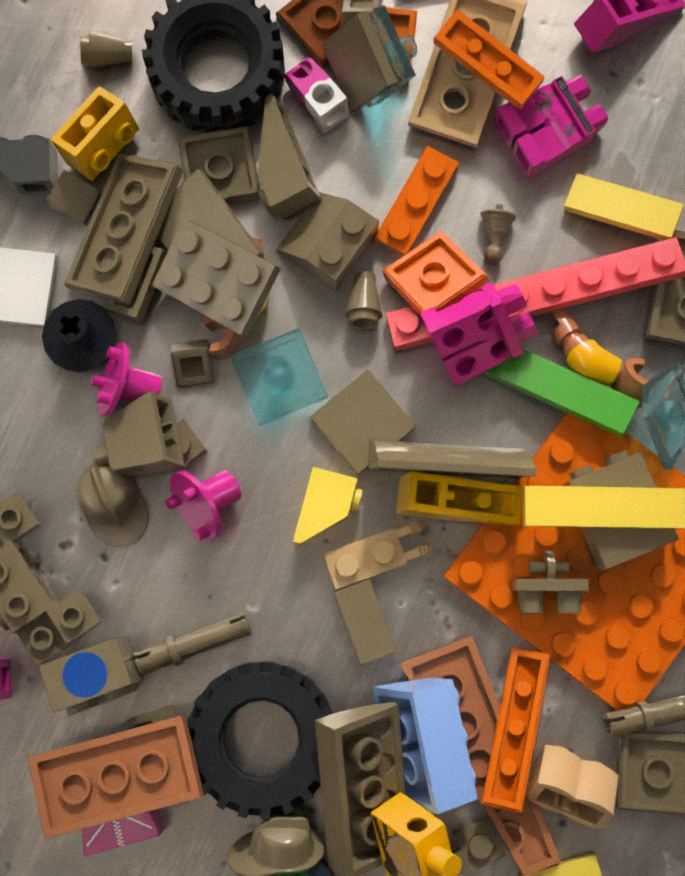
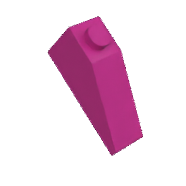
[574,0,685,53]

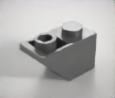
[0,135,58,195]

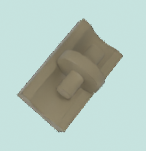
[511,550,589,613]

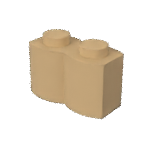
[528,745,619,829]

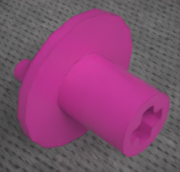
[91,342,162,417]
[165,470,241,542]

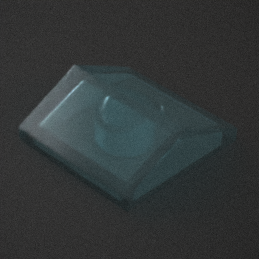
[642,361,685,470]

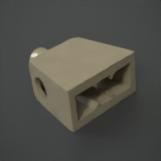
[92,391,185,477]

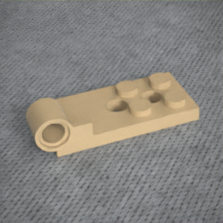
[408,0,528,148]

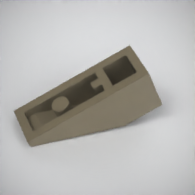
[258,94,322,220]

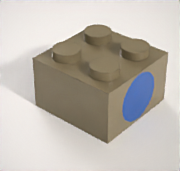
[38,636,144,716]

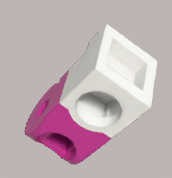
[284,57,349,134]

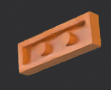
[433,9,545,110]
[374,146,459,257]

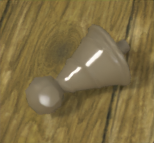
[480,204,516,263]

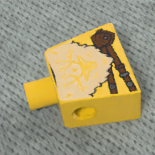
[370,792,462,876]

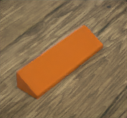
[481,647,551,816]

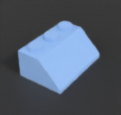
[372,677,478,814]

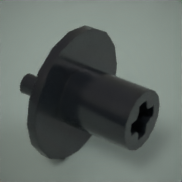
[42,299,117,373]

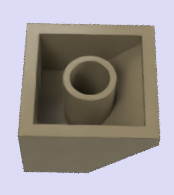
[276,192,379,292]

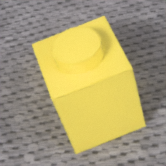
[293,467,363,546]

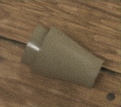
[80,31,132,68]
[345,271,382,330]

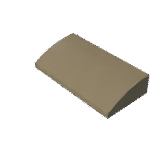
[368,440,536,478]
[315,702,406,876]

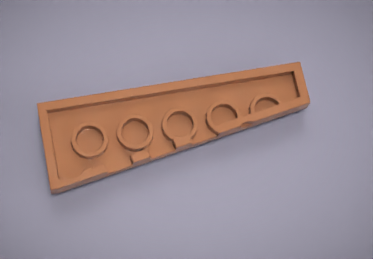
[400,635,561,876]

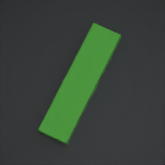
[485,349,640,438]

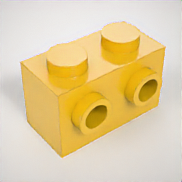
[50,86,140,181]

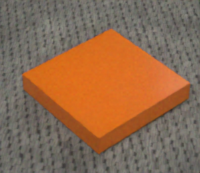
[382,231,488,317]

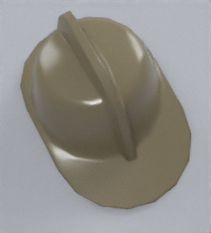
[76,462,148,547]
[228,812,324,876]

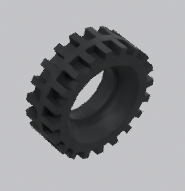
[142,0,285,133]
[187,661,334,819]

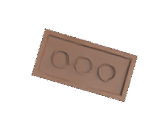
[27,715,204,839]

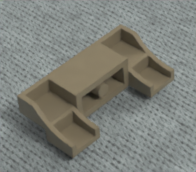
[0,492,103,665]

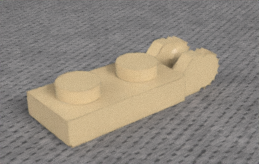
[323,520,435,590]

